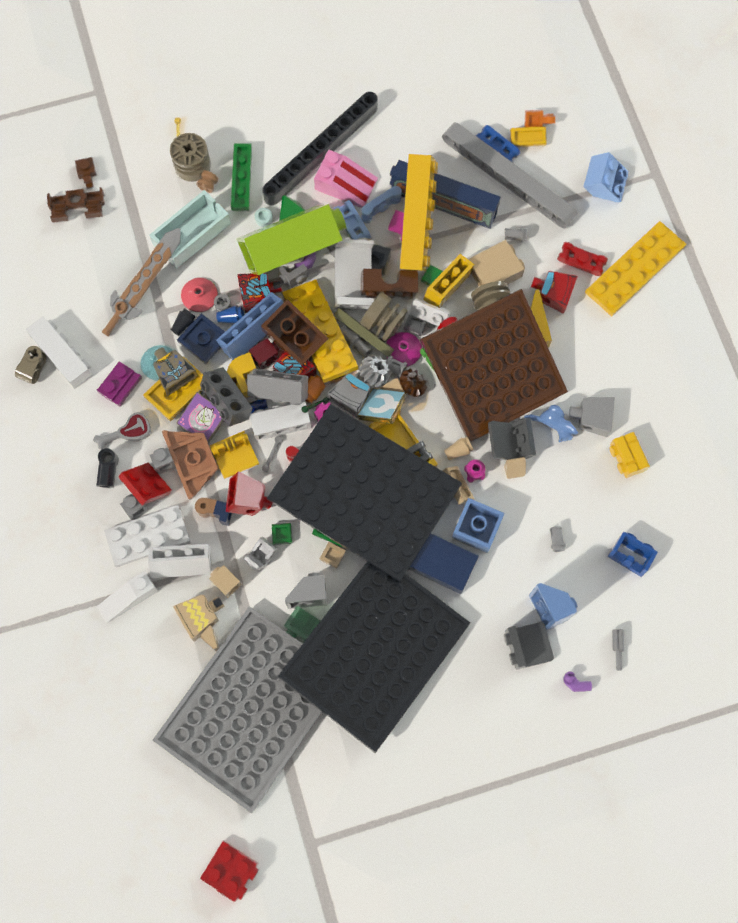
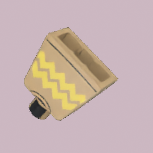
[173,594,225,641]

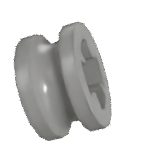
[214,294,231,312]

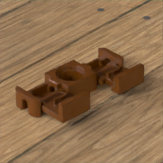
[47,187,105,223]

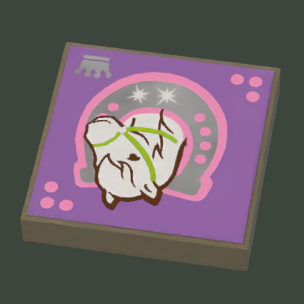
[176,392,224,444]

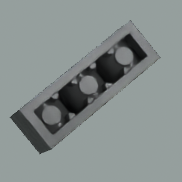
[200,367,252,427]

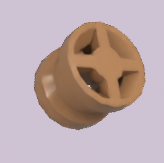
[197,170,219,193]

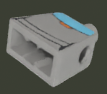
[328,373,371,418]

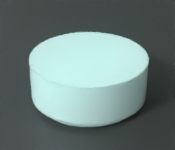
[254,208,273,227]

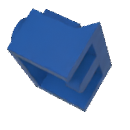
[607,532,658,577]

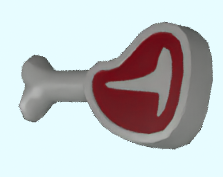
[93,412,151,450]

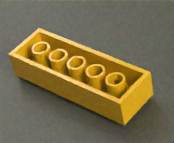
[400,154,438,271]

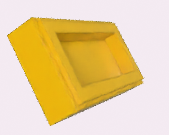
[510,127,547,147]

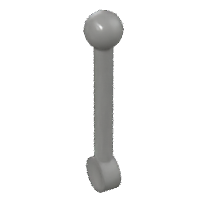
[262,436,282,472]

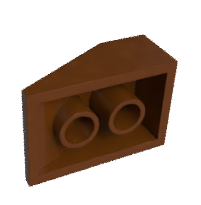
[261,299,328,366]

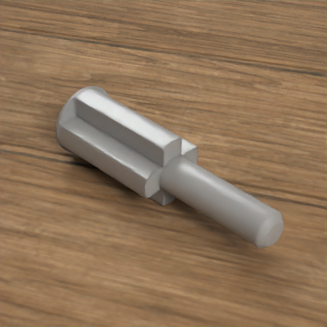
[612,629,625,671]

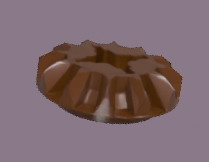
[399,368,428,397]

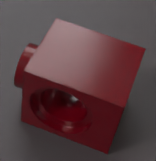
[249,338,280,370]

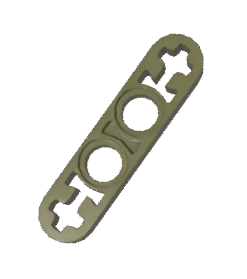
[333,307,394,357]

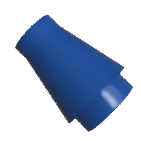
[216,305,245,323]

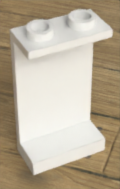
[335,237,374,310]

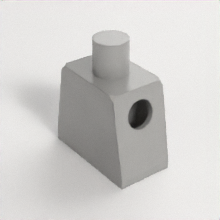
[569,397,615,437]

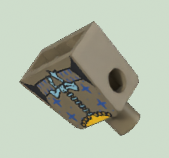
[153,347,198,396]

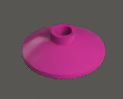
[386,332,422,367]

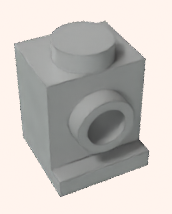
[150,448,176,475]
[120,494,149,520]

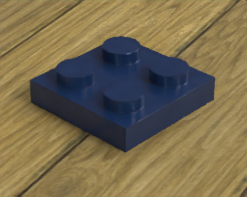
[177,313,225,364]

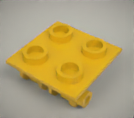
[209,430,259,479]

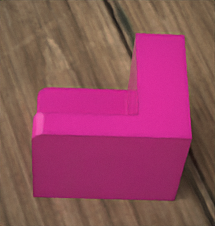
[388,210,404,241]

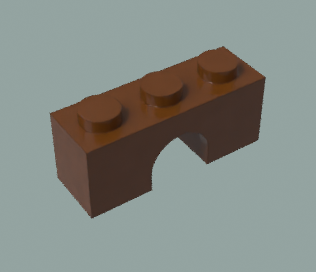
[361,269,418,299]

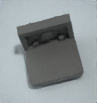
[488,418,536,460]
[504,622,554,670]

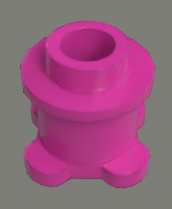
[464,459,485,483]

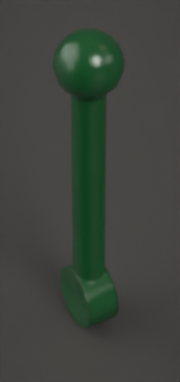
[301,397,330,413]

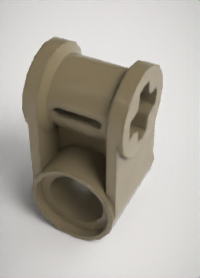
[15,346,47,384]

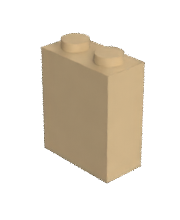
[468,240,525,287]

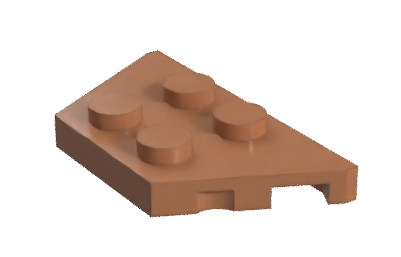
[162,430,219,500]

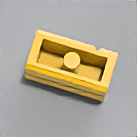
[609,432,650,478]

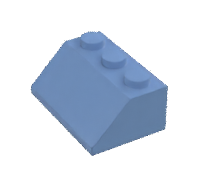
[529,583,578,631]

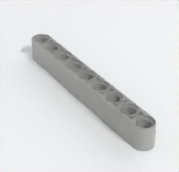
[442,122,578,228]

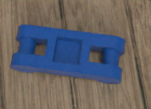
[476,125,520,162]

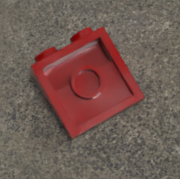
[200,840,259,902]

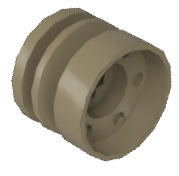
[170,133,211,182]
[471,281,511,310]
[360,292,408,342]

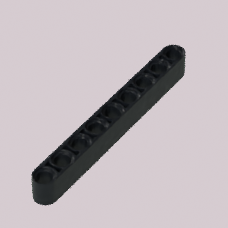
[262,91,378,206]

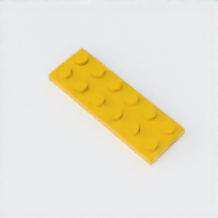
[585,221,686,317]
[282,279,359,383]

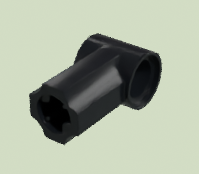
[96,448,119,488]

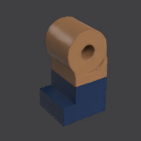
[195,498,232,526]

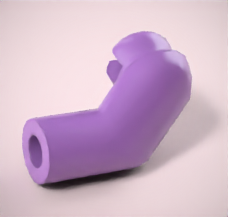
[294,252,316,269]
[563,671,592,692]

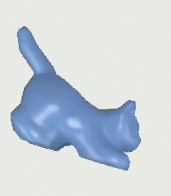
[524,405,578,443]

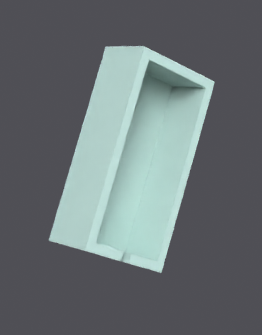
[149,190,231,269]

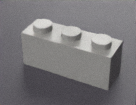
[247,369,308,405]

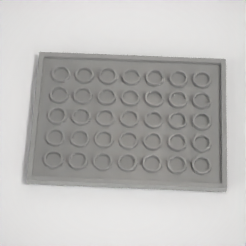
[152,606,322,813]

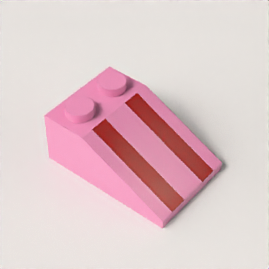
[314,150,378,208]

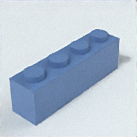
[216,292,284,360]

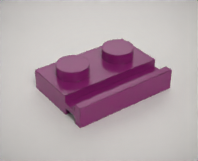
[97,361,142,407]

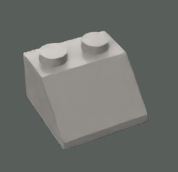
[285,573,327,609]

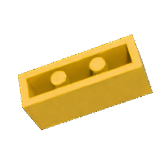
[423,254,475,308]

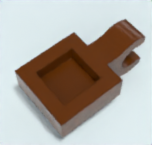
[75,157,97,189]

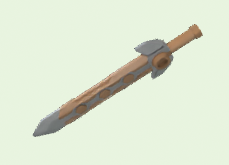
[101,228,181,336]

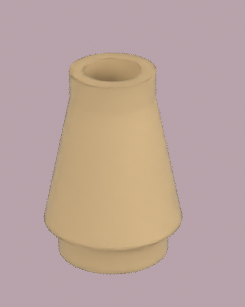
[444,437,474,460]

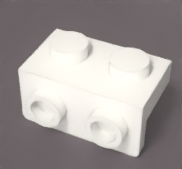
[410,297,452,326]

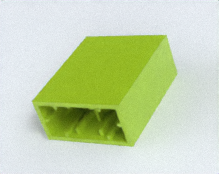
[236,204,347,275]

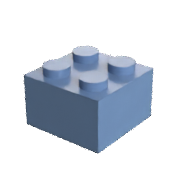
[452,498,505,553]

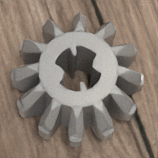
[359,354,392,387]

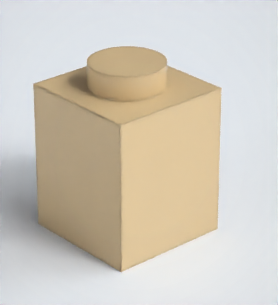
[209,565,242,599]

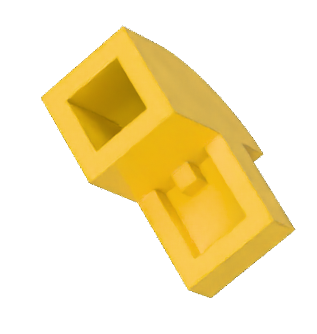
[227,352,257,398]

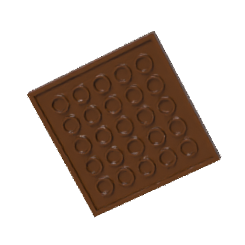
[420,289,568,442]

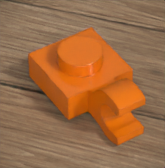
[524,110,556,127]

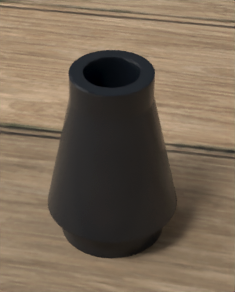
[170,308,196,336]

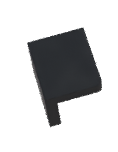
[371,244,391,276]

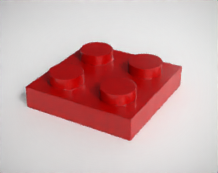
[119,462,172,506]

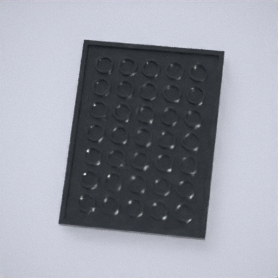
[267,404,462,582]
[277,562,470,753]

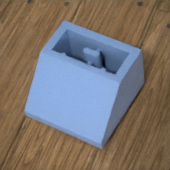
[583,152,629,203]

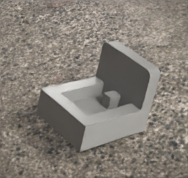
[279,264,309,288]
[244,537,278,570]

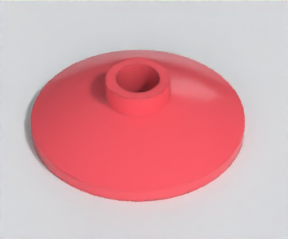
[181,278,218,312]

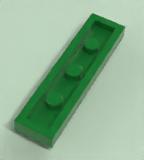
[231,143,252,211]

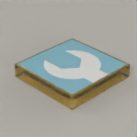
[357,388,407,424]

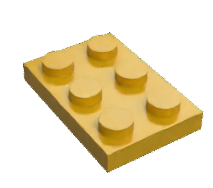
[143,356,203,422]

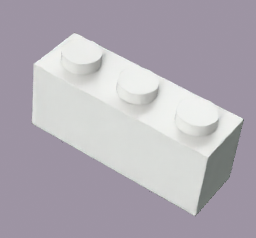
[250,401,311,441]
[148,544,211,578]

